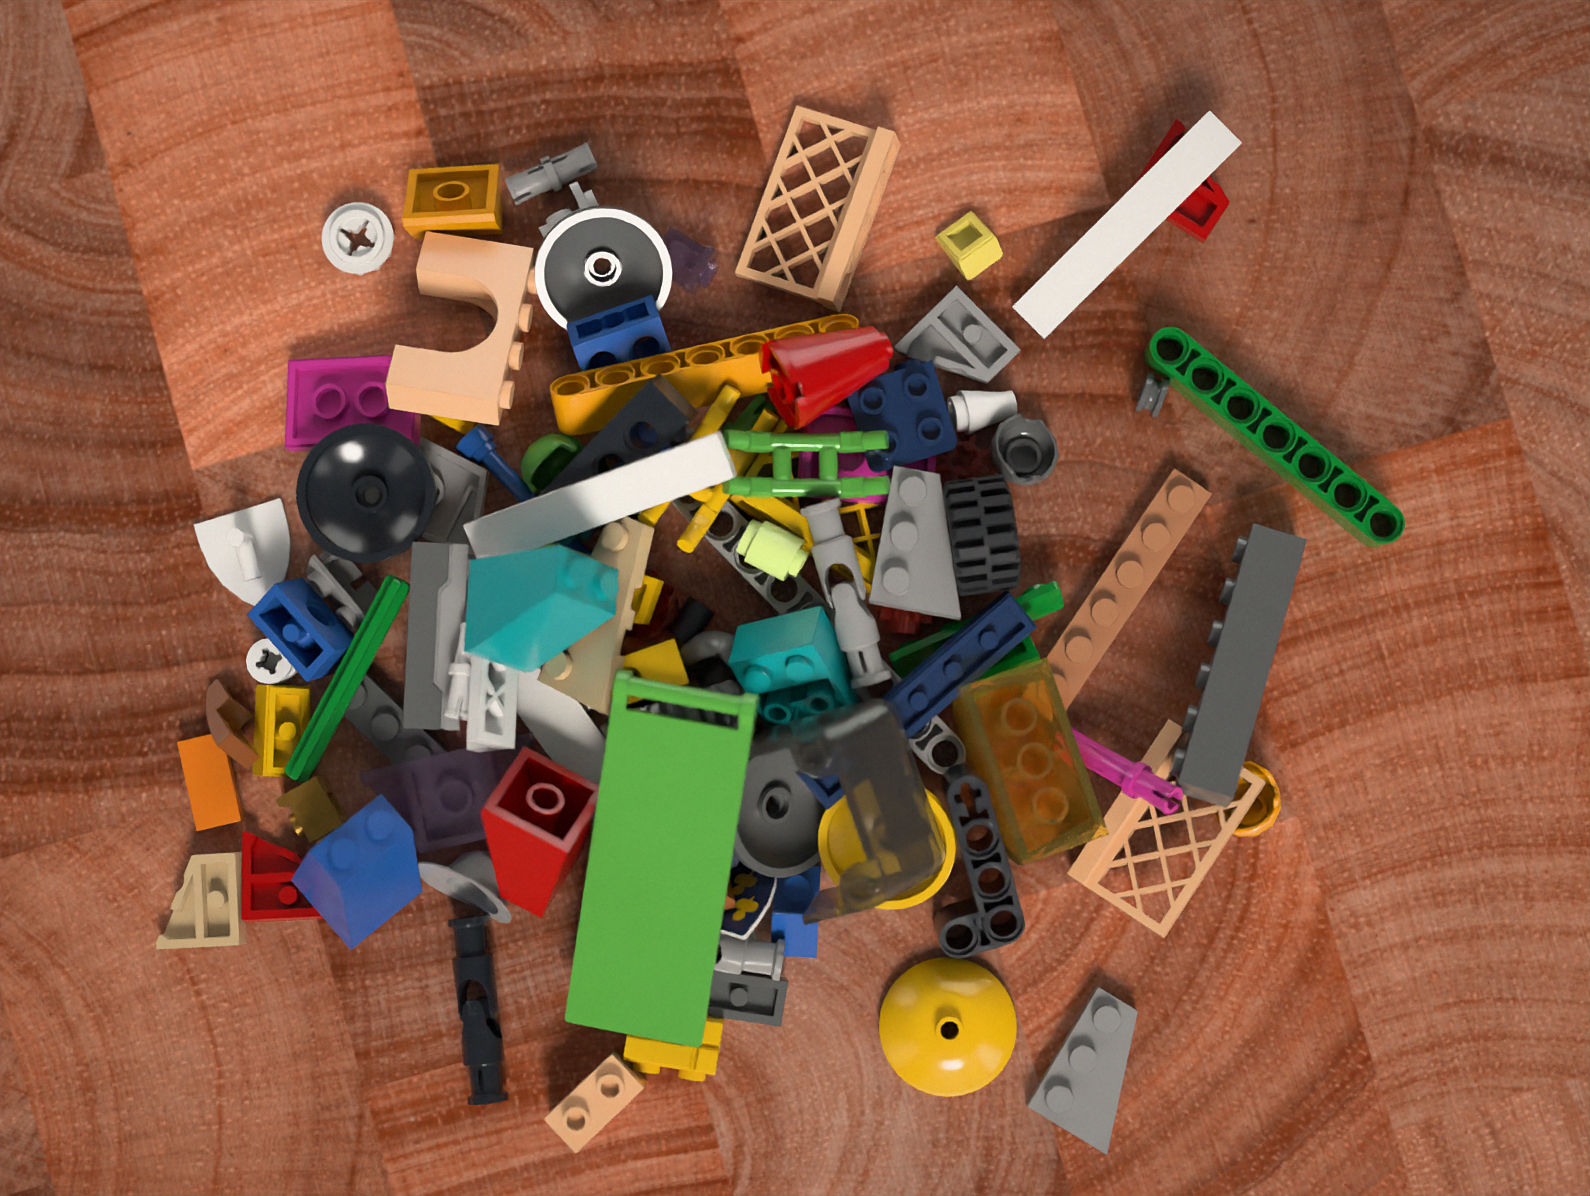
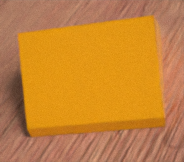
[402,164,503,240]

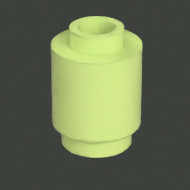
[736,519,809,582]

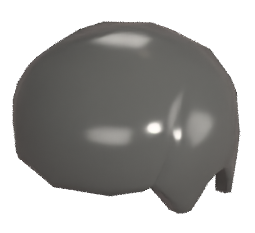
[989,414,1059,486]
[680,630,740,687]

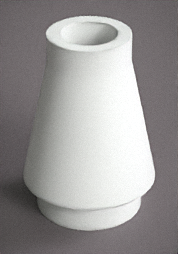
[947,390,1017,435]

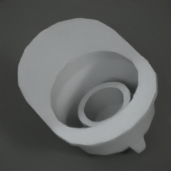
[418,850,512,923]

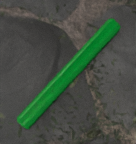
[285,574,410,783]

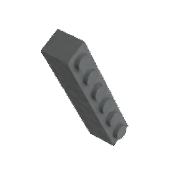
[1168,523,1307,808]

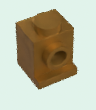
[275,776,349,845]

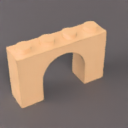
[385,231,538,426]

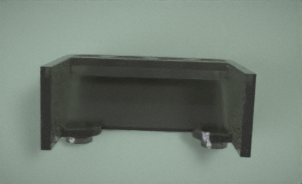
[749,699,945,925]

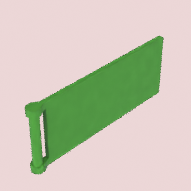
[565,669,759,1047]

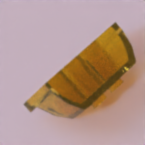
[953,657,1109,866]

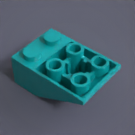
[728,606,863,749]

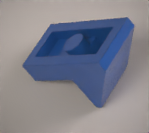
[771,865,821,958]

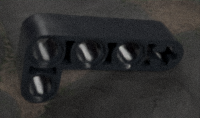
[933,763,1025,958]

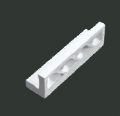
[467,554,519,752]

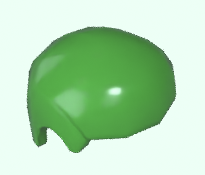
[520,432,585,494]

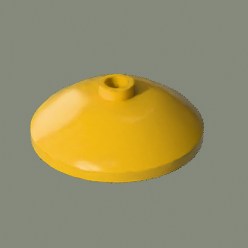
[818,775,957,909]
[879,957,1017,1096]

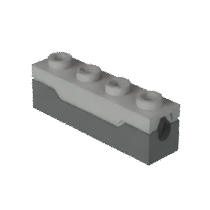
[403,542,476,730]

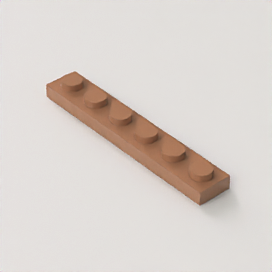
[1020,468,1212,720]

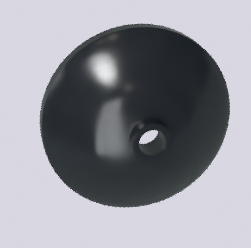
[296,424,436,563]

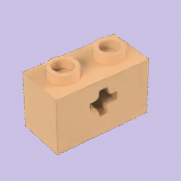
[544,1048,648,1153]

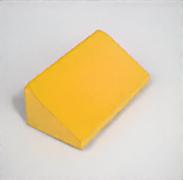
[252,685,311,777]

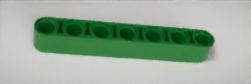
[1144,327,1405,548]

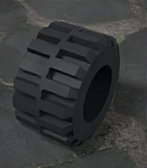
[942,474,1021,596]

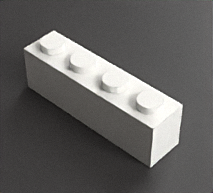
[517,664,609,785]

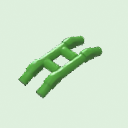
[722,430,890,498]

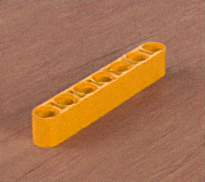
[550,314,860,435]

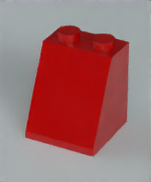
[481,746,600,918]

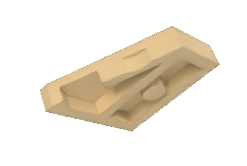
[156,852,247,950]

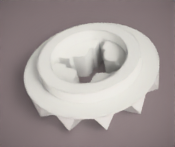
[322,202,395,276]

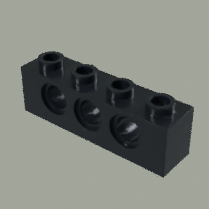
[538,374,699,548]

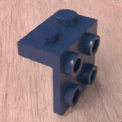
[845,358,957,473]

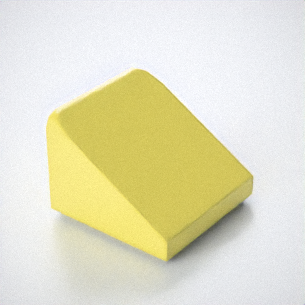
[935,211,1003,281]

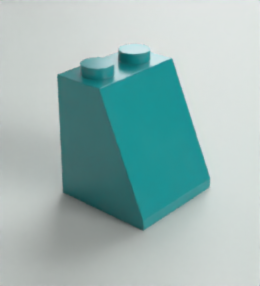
[463,545,619,673]

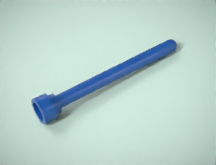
[456,424,592,556]

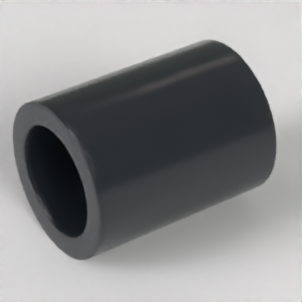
[666,596,715,643]

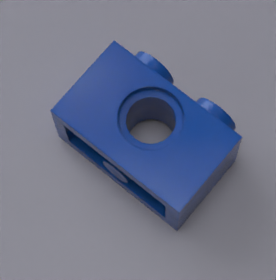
[247,577,355,682]

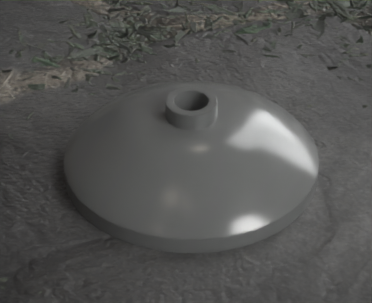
[534,206,672,330]
[734,739,826,878]

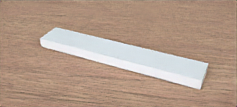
[1012,110,1242,339]
[463,431,737,559]

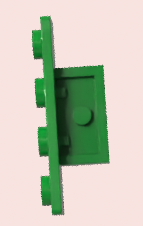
[889,581,1064,700]

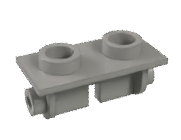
[306,550,378,633]

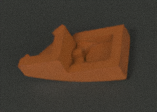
[206,679,260,769]

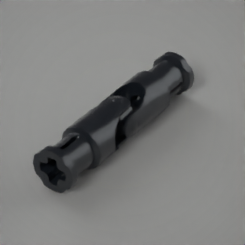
[448,915,509,1105]

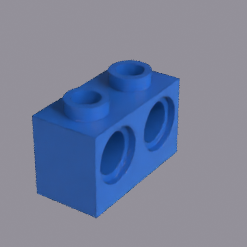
[566,295,671,372]

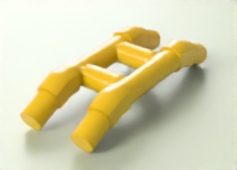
[638,384,780,553]

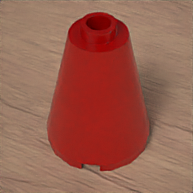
[758,326,893,429]

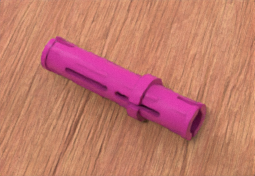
[1057,727,1183,815]

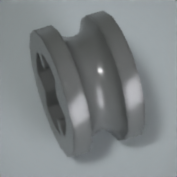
[1134,372,1170,418]

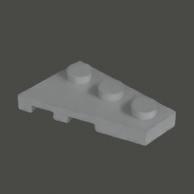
[869,466,961,620]
[1026,986,1138,1155]

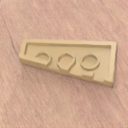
[537,516,654,715]

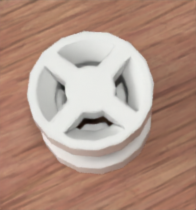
[246,638,297,685]

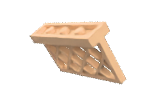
[735,105,901,312]
[1067,719,1266,938]

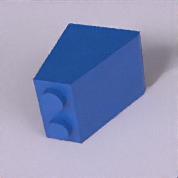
[291,794,422,950]

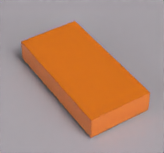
[177,734,245,831]

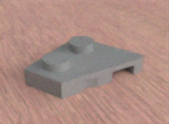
[894,286,1020,384]

